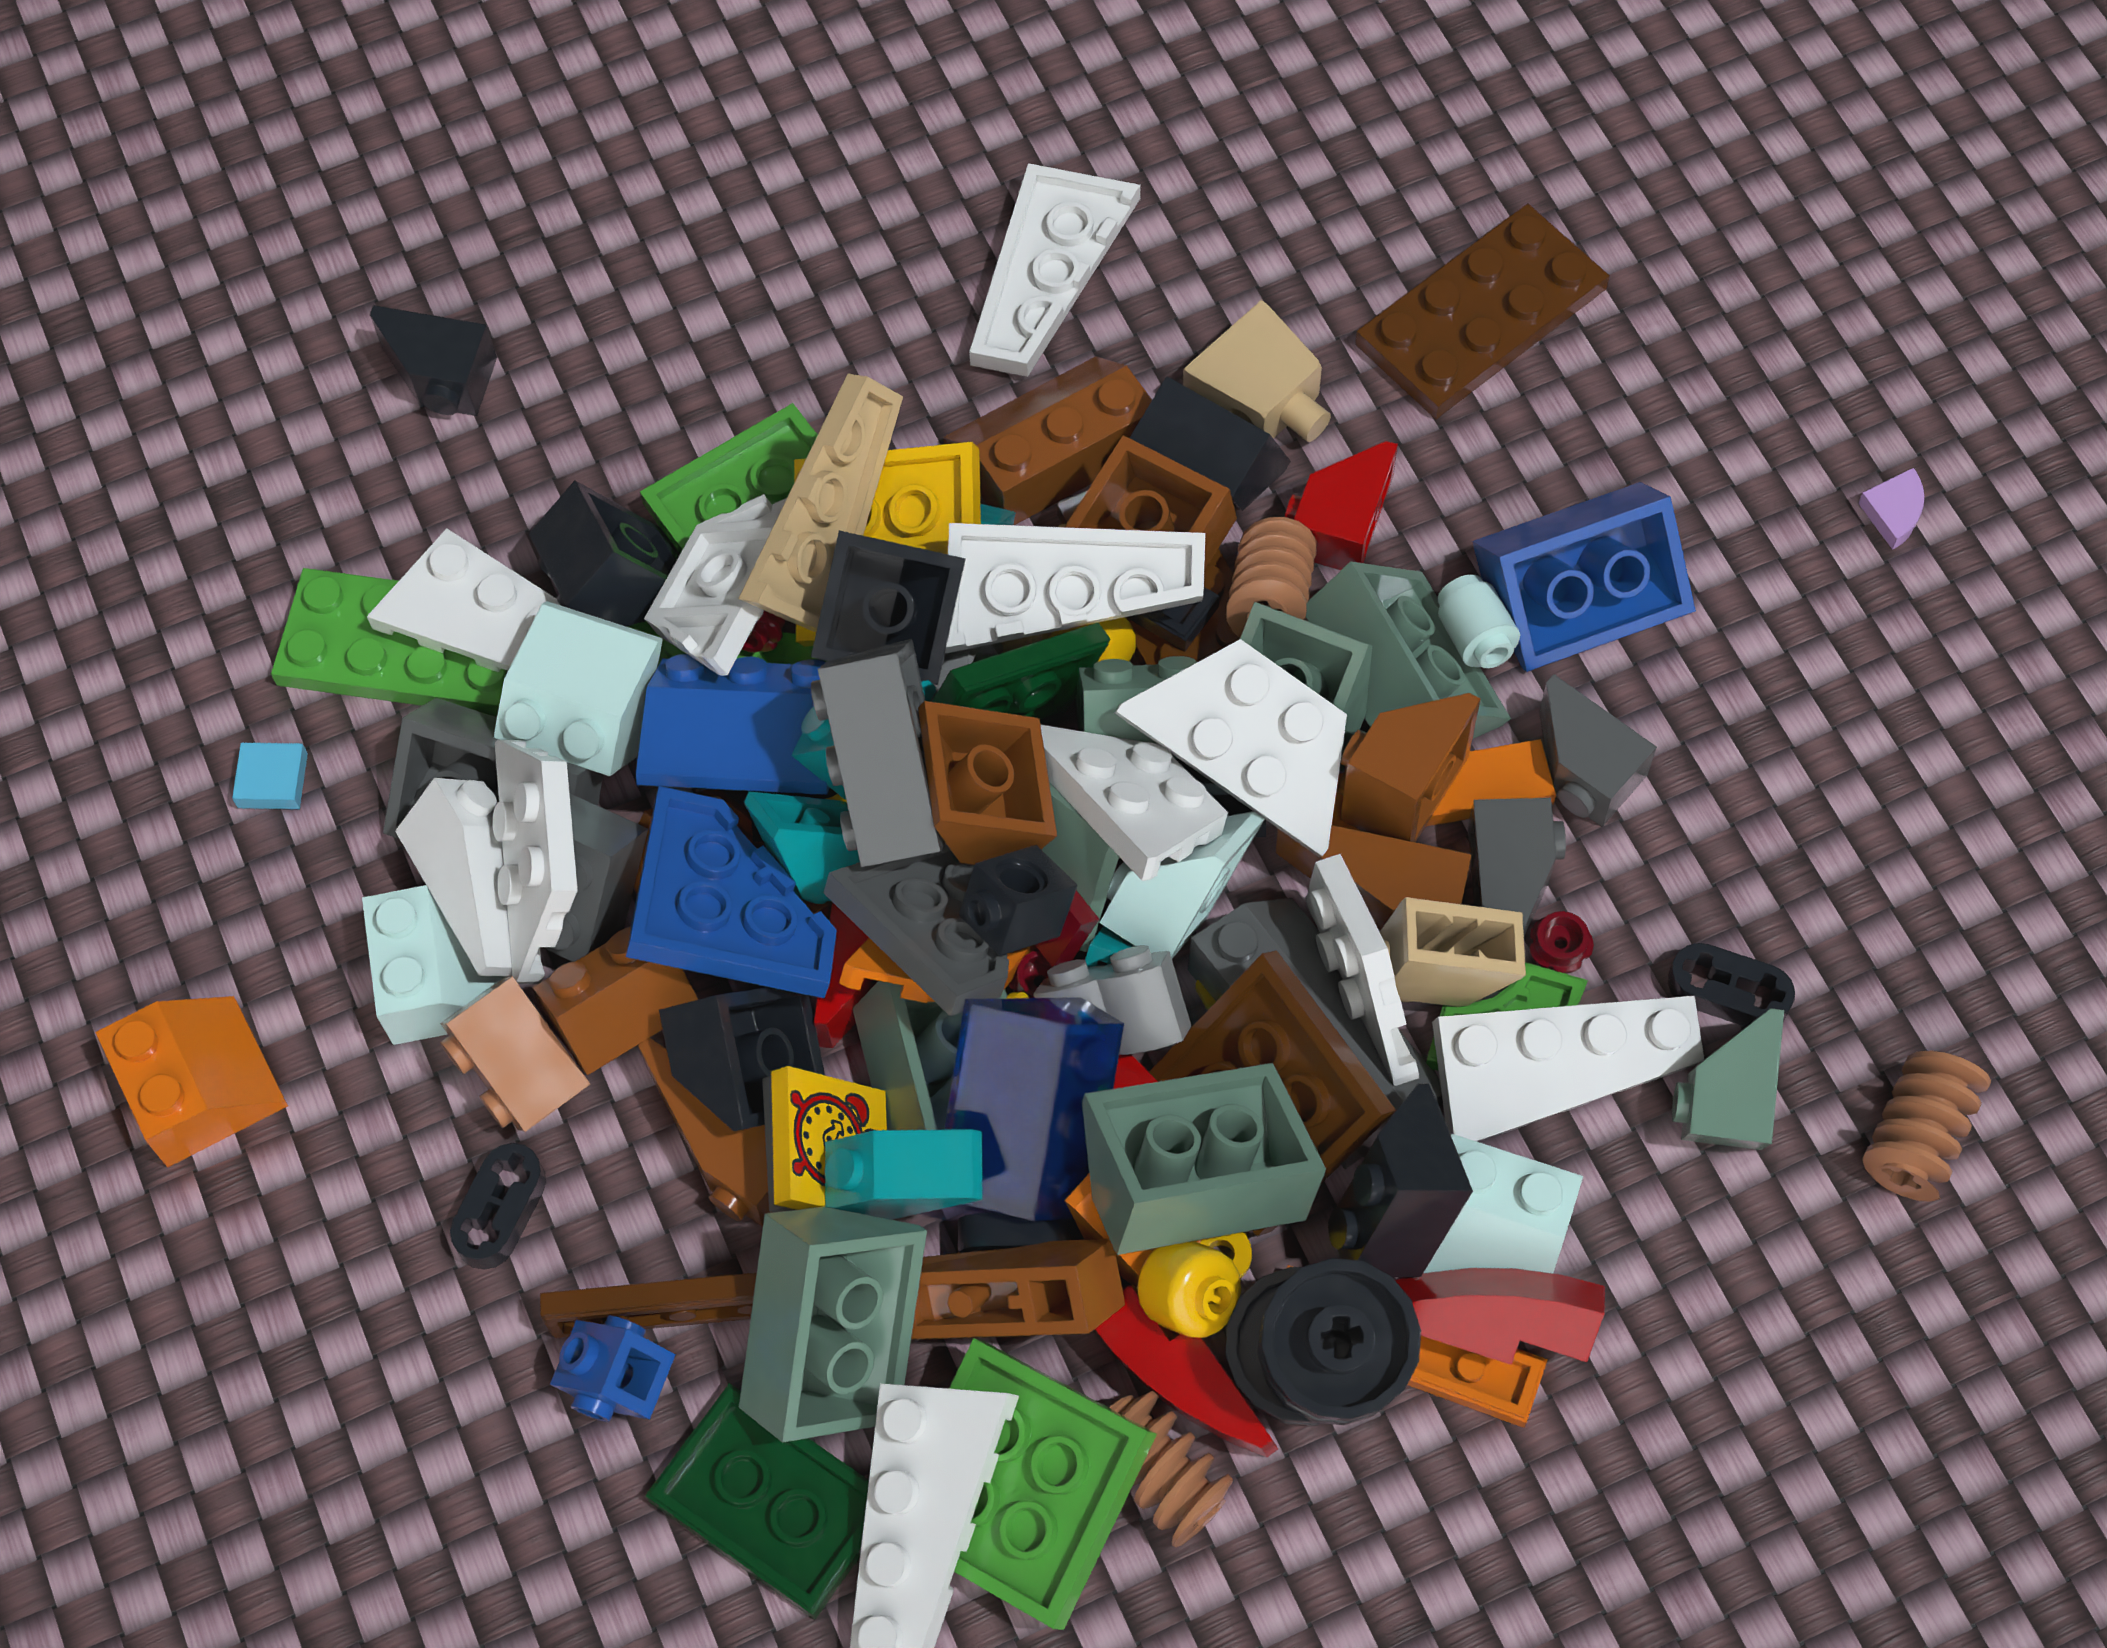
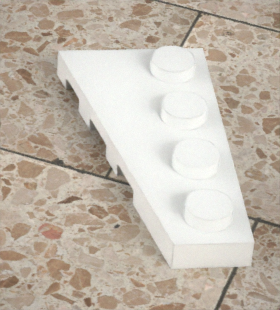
[969,163,1140,377]
[367,528,560,672]
[1432,996,1704,1142]

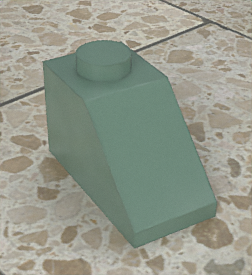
[1672,1009,1784,1150]

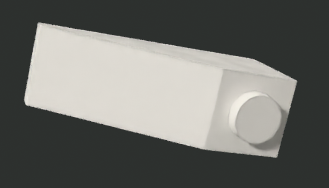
[395,778,512,976]

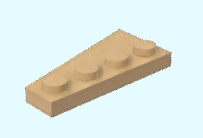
[738,374,903,632]

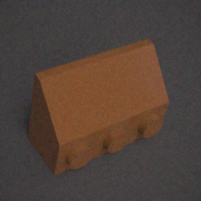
[943,356,1152,525]

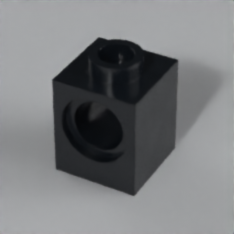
[959,845,1078,956]

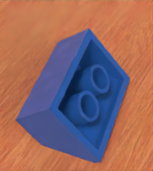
[1472,482,1696,672]
[636,654,830,795]

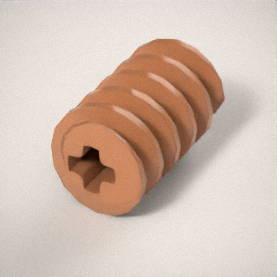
[1226,517,1317,638]
[1862,1051,1991,1202]
[1109,1390,1234,1548]

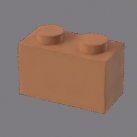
[440,976,590,1132]

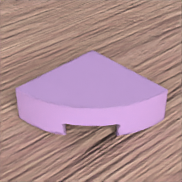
[1858,468,1924,550]

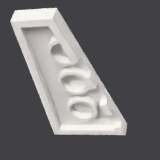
[945,523,1205,653]
[850,1384,1019,1648]

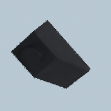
[370,305,497,416]

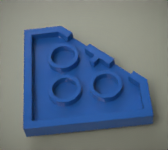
[626,786,837,998]

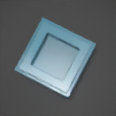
[232,743,308,809]

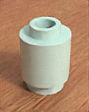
[1438,575,1520,668]

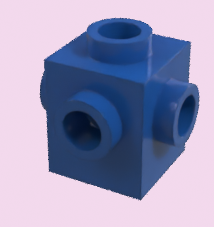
[550,1315,676,1422]

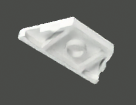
[644,494,787,676]
[1114,639,1347,857]
[1041,725,1228,881]
[493,740,577,984]
[1306,854,1419,1086]

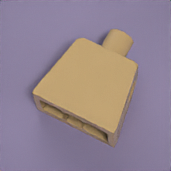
[1183,300,1331,442]
[1380,897,1526,1007]

